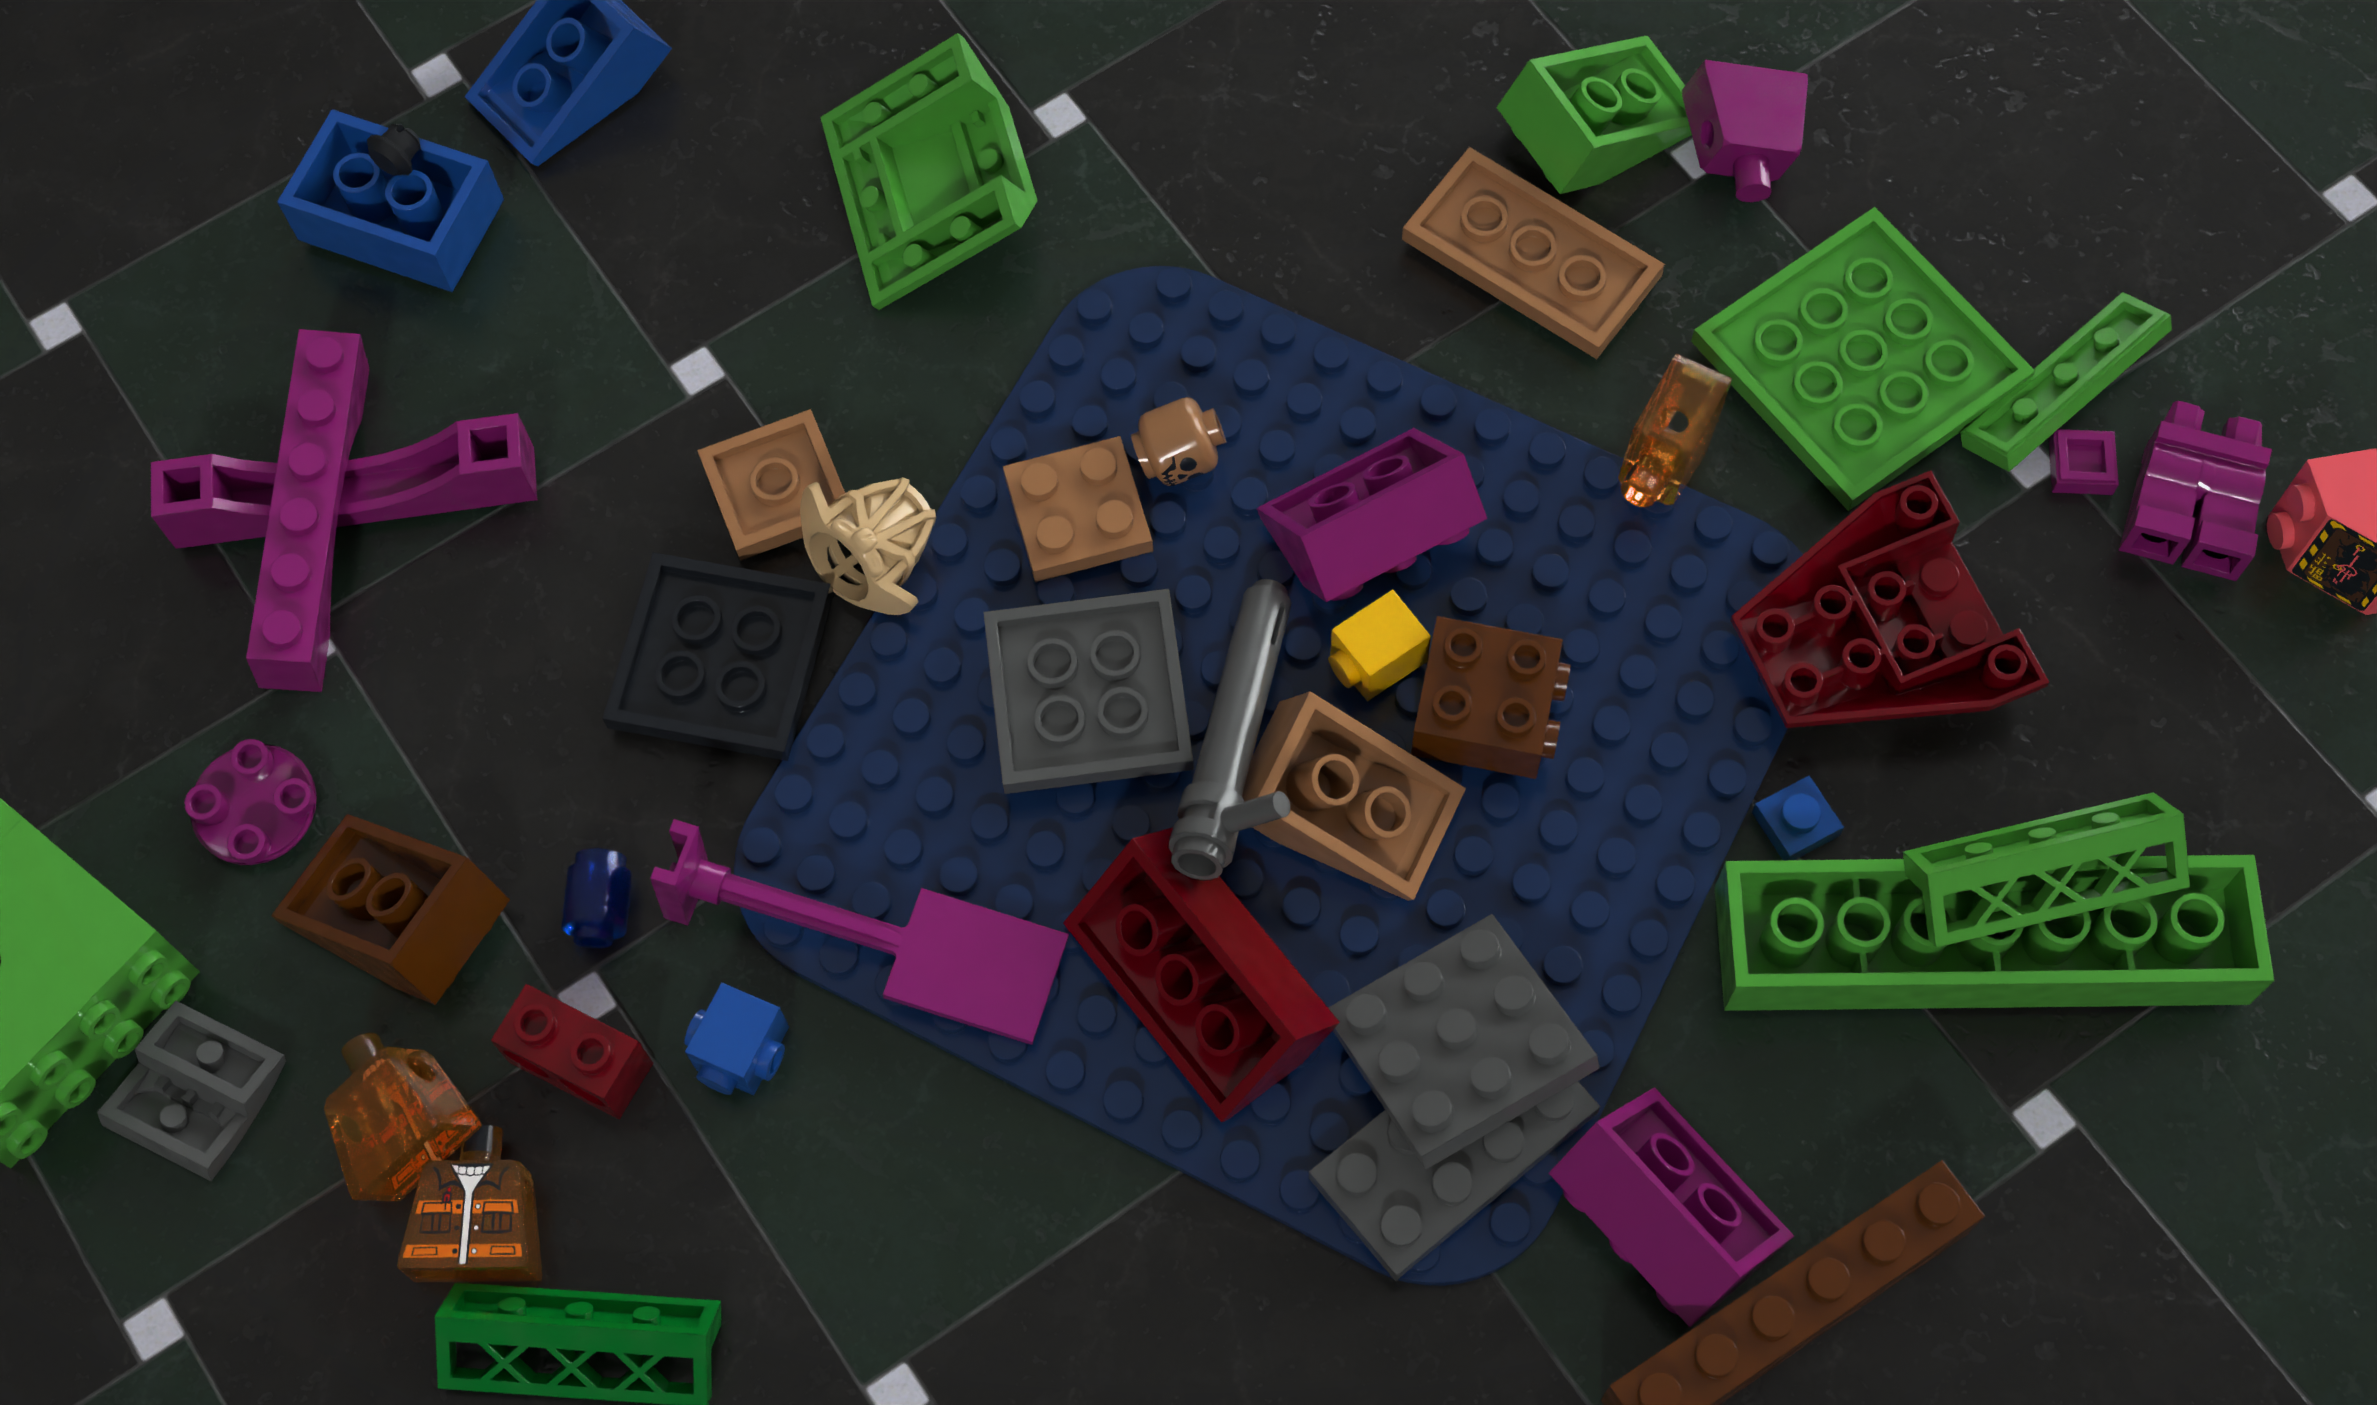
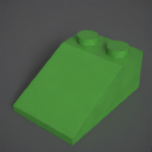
[1496,35,1692,194]

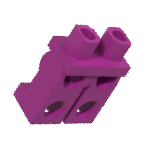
[2119,401,2272,581]

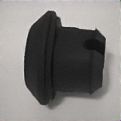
[367,124,421,175]

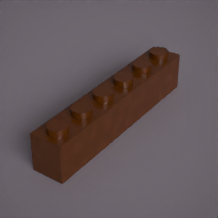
[1601,1160,1985,1405]

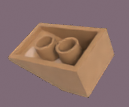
[1242,691,1466,901]

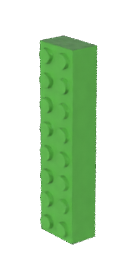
[1714,855,2274,1011]

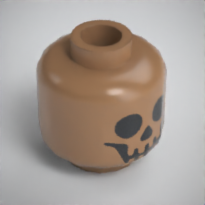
[1131,397,1226,486]

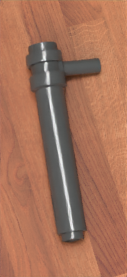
[1169,579,1292,880]

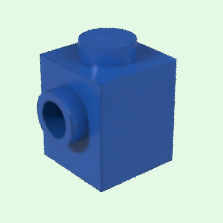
[684,982,789,1096]

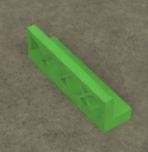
[1903,792,2190,948]

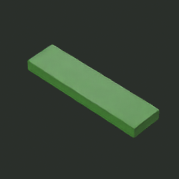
[1960,292,2172,472]

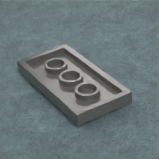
[1309,1081,1601,1281]

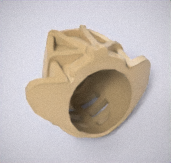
[800,477,936,615]

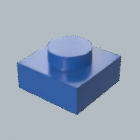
[1752,775,1844,860]

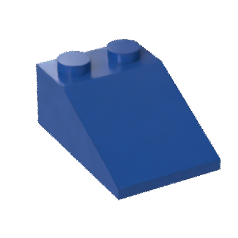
[465,0,672,166]

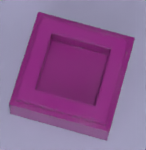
[2048,429,2119,495]

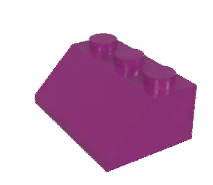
[1256,428,1487,602]
[1549,1087,1794,1327]

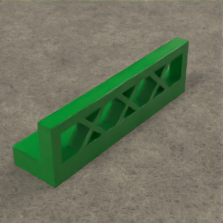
[435,1282,721,1405]

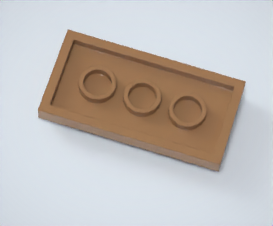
[1402,147,1665,359]

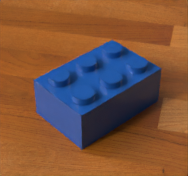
[277,109,504,292]

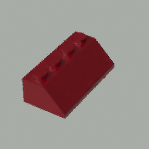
[1063,827,1340,1122]

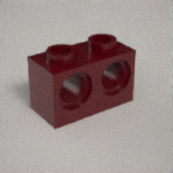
[491,984,653,1120]

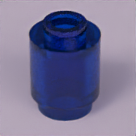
[561,848,632,948]

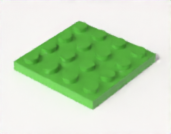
[1691,207,2035,511]

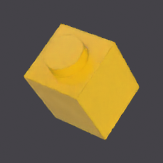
[1328,589,1431,702]

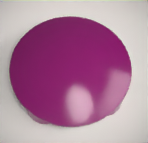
[184,739,317,865]

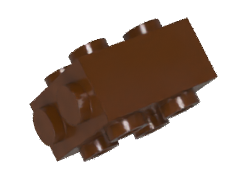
[1411,616,1571,779]

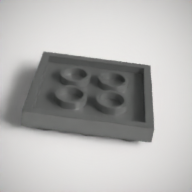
[983,589,1194,794]
[1328,914,1600,1170]

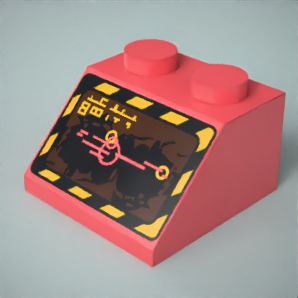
[2267,448,2377,615]

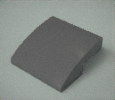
[97,1001,286,1181]

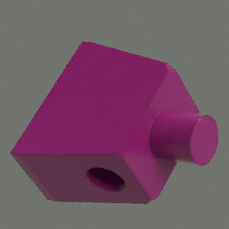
[1682,60,1808,202]

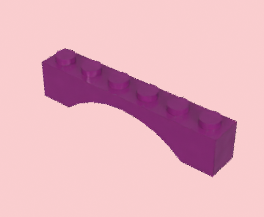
[246,329,370,692]
[151,413,537,549]

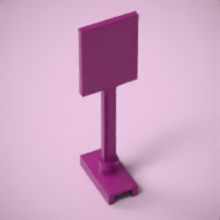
[650,819,1069,1045]

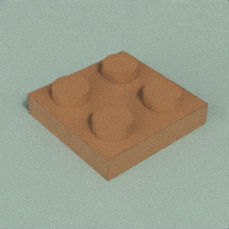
[697,409,845,561]
[1003,436,1153,582]

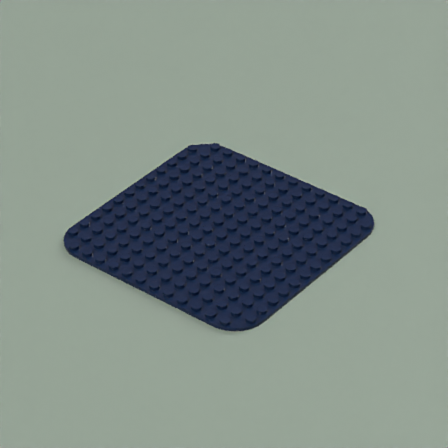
[734,266,1803,1286]

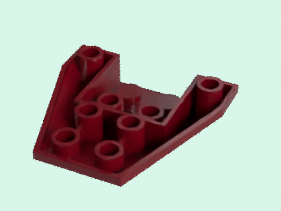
[1730,470,2049,728]

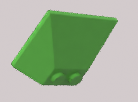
[820,33,1038,310]

